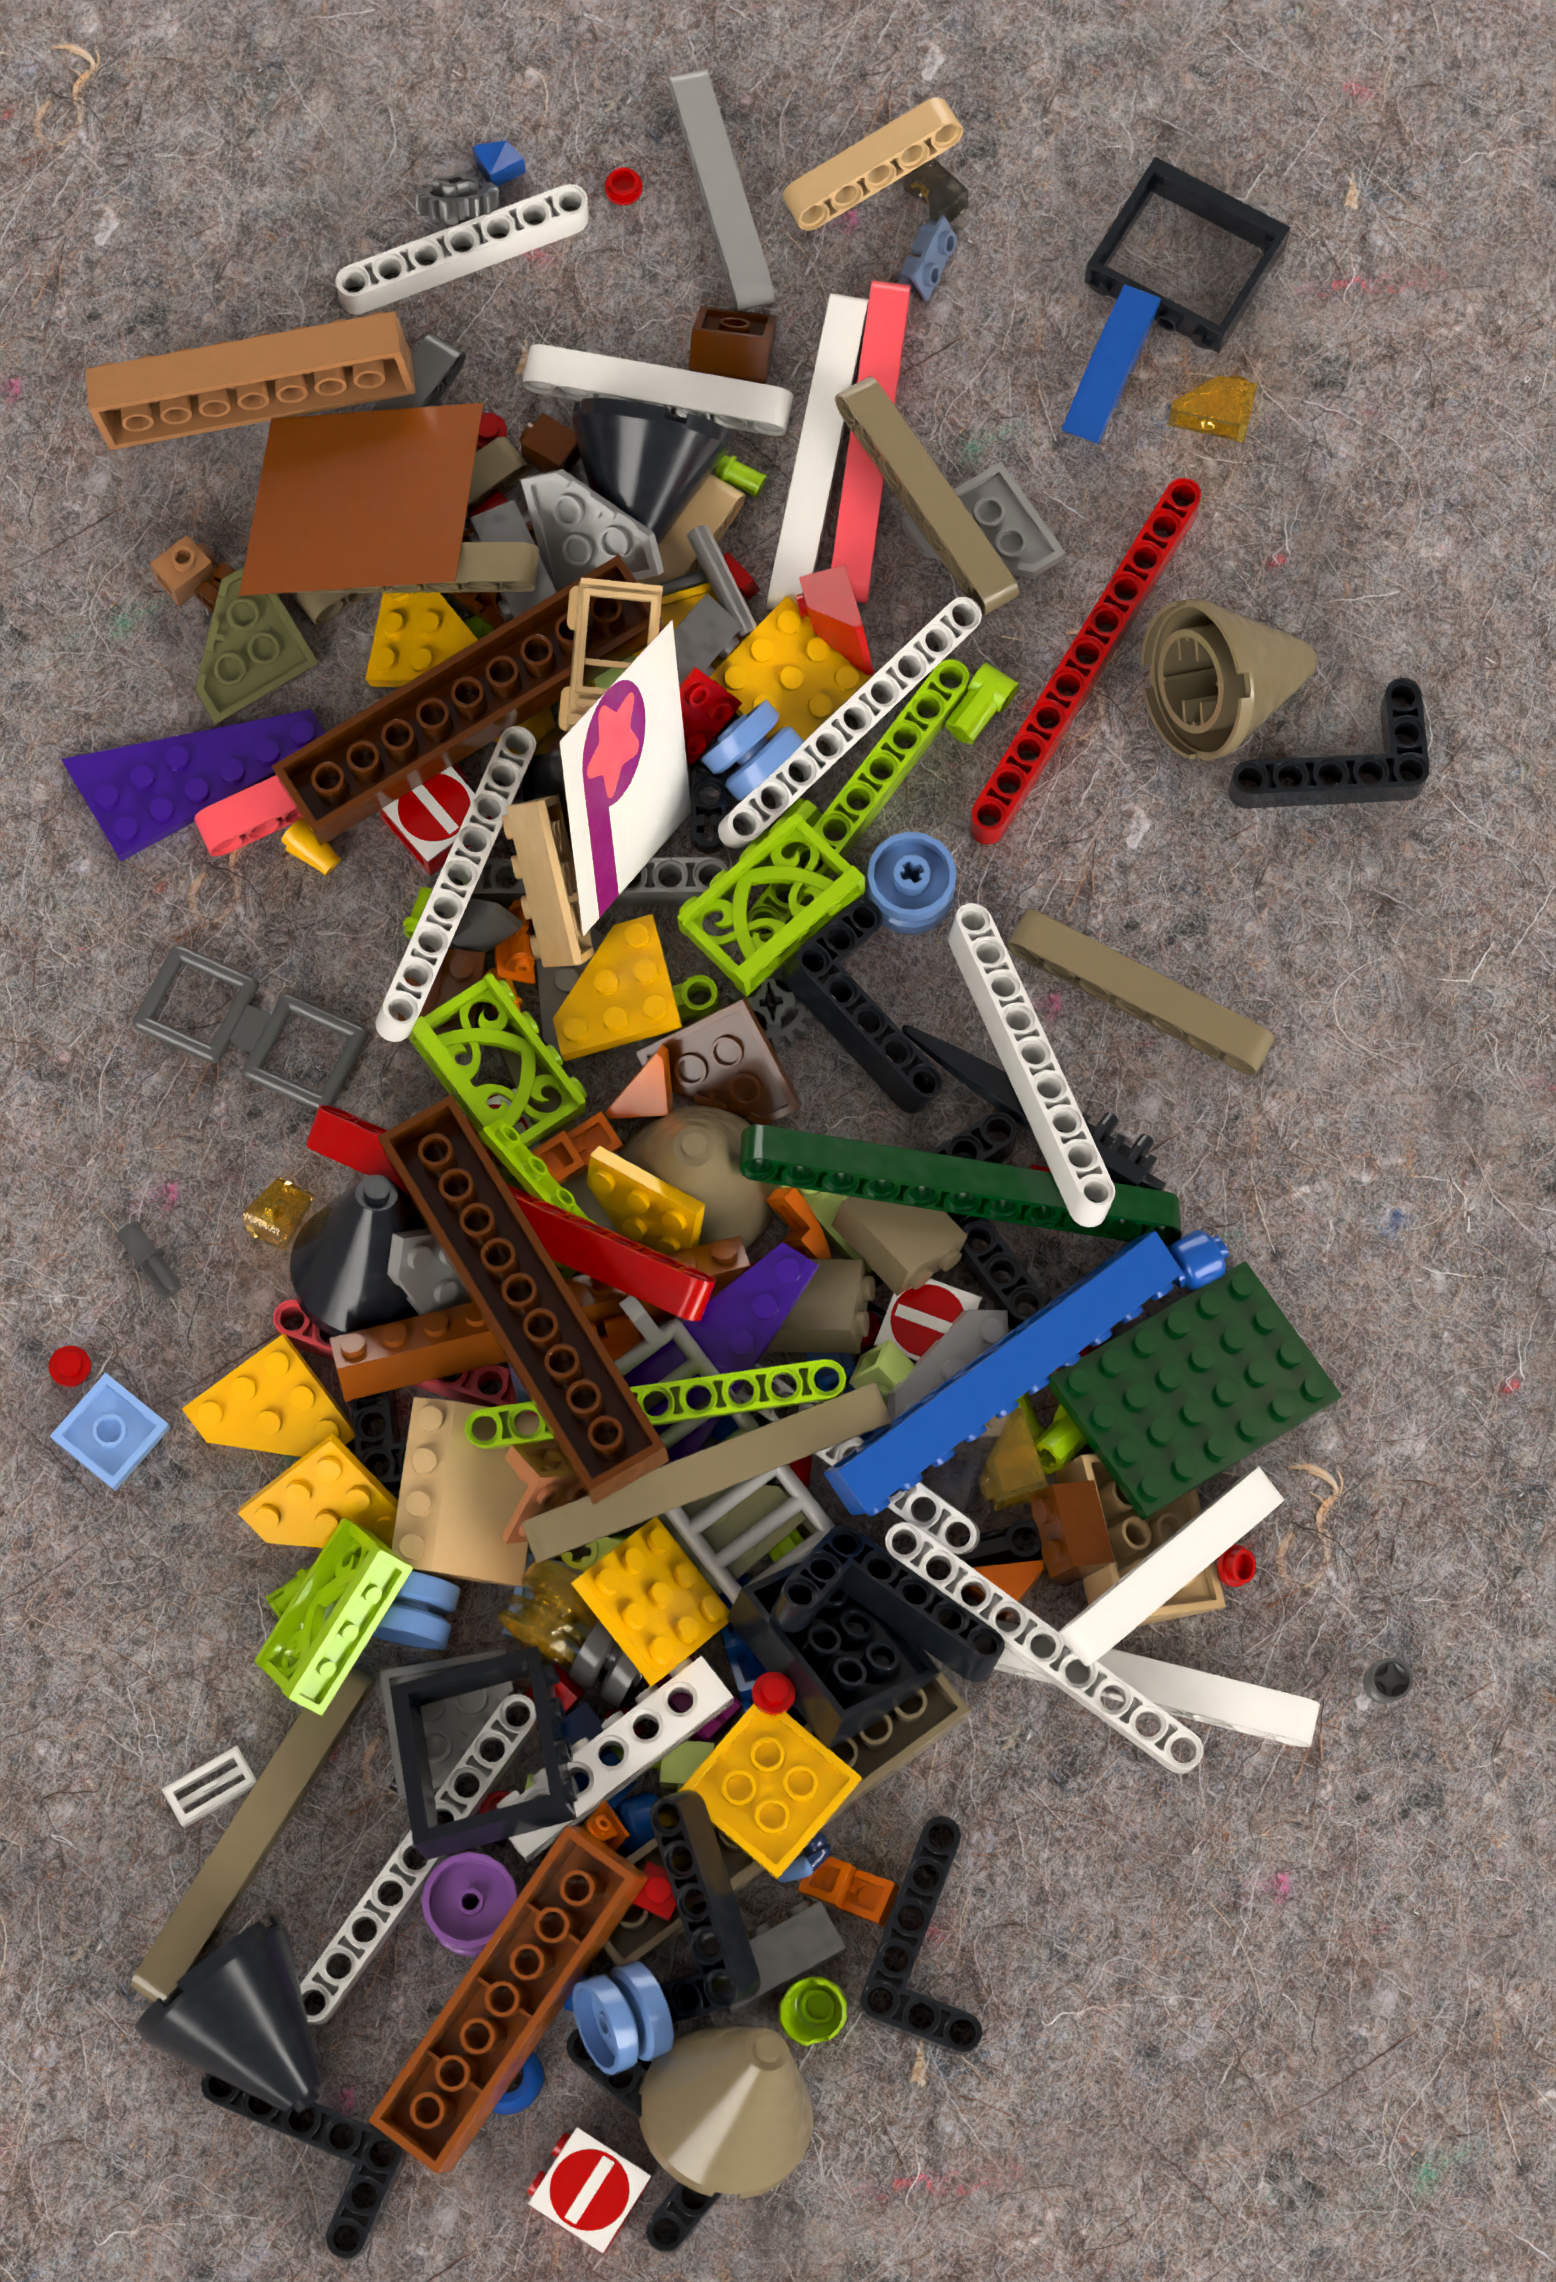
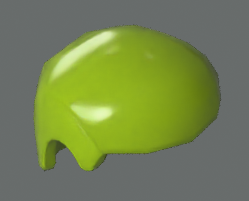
[779,1976,847,2046]

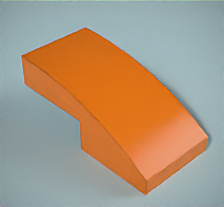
[531,1111,625,1185]
[765,1187,832,1259]
[797,1856,899,1927]

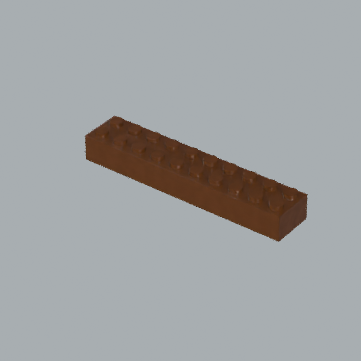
[272,555,663,846]
[377,1095,669,1505]

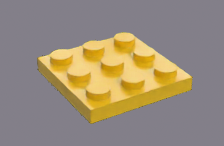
[710,596,871,741]
[571,1516,730,1686]
[678,1704,862,1880]

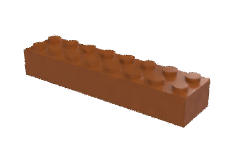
[368,1825,649,2174]

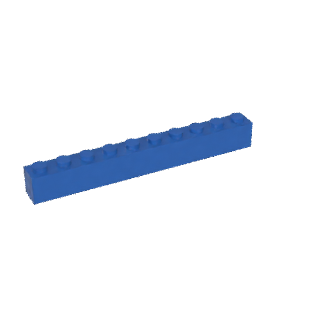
[823,1231,1183,1517]

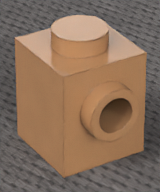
[150,535,216,607]

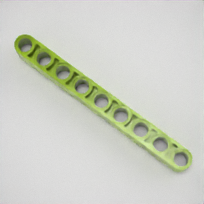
[747,659,969,942]
[465,1359,846,1450]

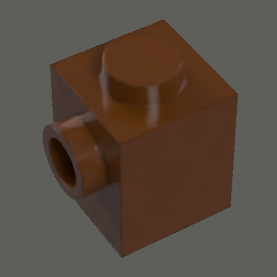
[519,413,581,473]

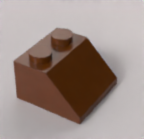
[688,306,777,384]
[397,948,488,1035]
[1030,1480,1115,1587]

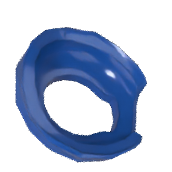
[492,2051,544,2115]

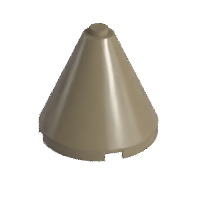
[1141,598,1317,761]
[619,1105,779,1252]
[639,2025,814,2199]

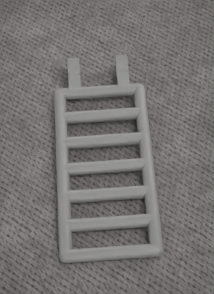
[614,1295,835,1604]

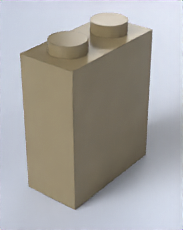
[832,1196,967,1296]
[765,1259,876,1353]

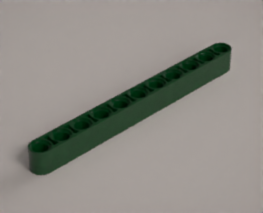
[740,1125,1181,1246]

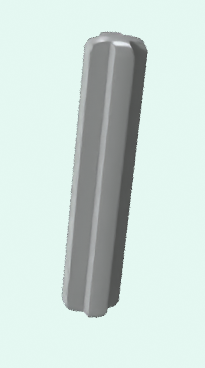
[687,524,757,638]

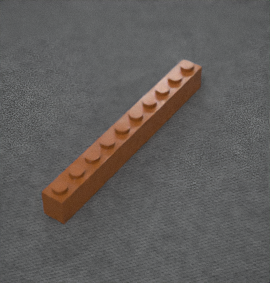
[329,1235,751,1402]

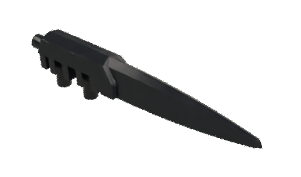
[902,1025,1167,1191]

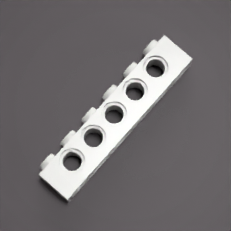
[496,1656,734,1863]

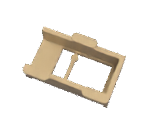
[558,577,663,731]

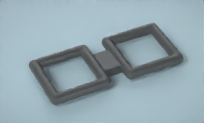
[133,944,369,1110]

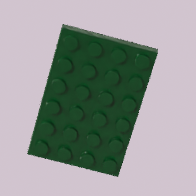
[1047,1261,1342,1521]

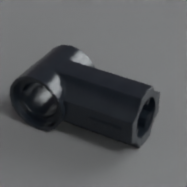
[959,1519,1042,1568]

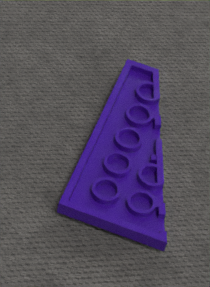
[61,709,325,862]
[623,1242,820,1467]

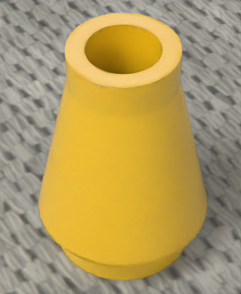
[281,817,341,876]

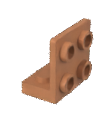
[502,1441,588,1544]

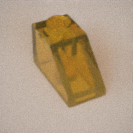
[1167,375,1257,443]
[979,1407,1048,1511]

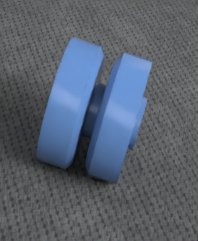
[700,699,804,801]
[866,832,957,935]
[371,1571,461,1650]
[572,1961,674,2075]

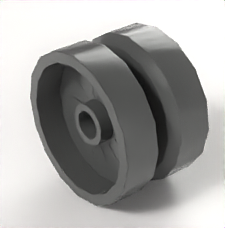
[568,1619,645,1710]

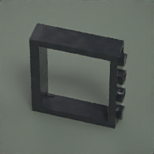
[1084,157,1291,354]
[390,1645,579,1860]

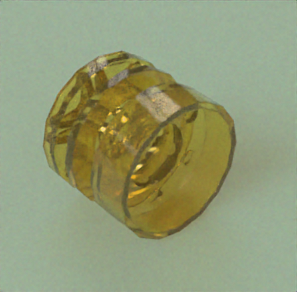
[497,1558,598,1667]

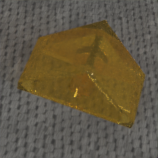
[242,1177,314,1251]

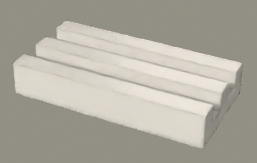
[161,1746,257,1828]

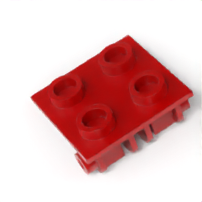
[679,667,742,765]

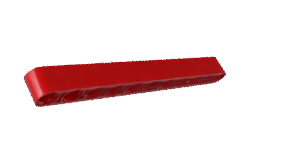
[969,478,1201,845]
[306,1105,716,1322]

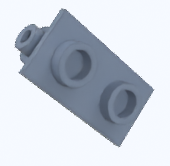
[897,215,958,302]

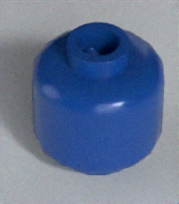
[1168,1230,1229,1291]
[613,1792,659,1854]

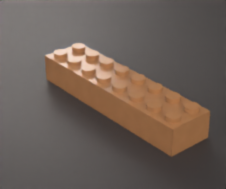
[85,311,416,450]

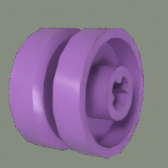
[421,1852,520,1958]

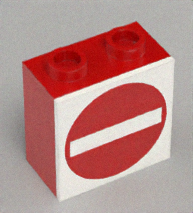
[379,763,492,876]
[874,1278,982,1364]
[527,2127,652,2255]

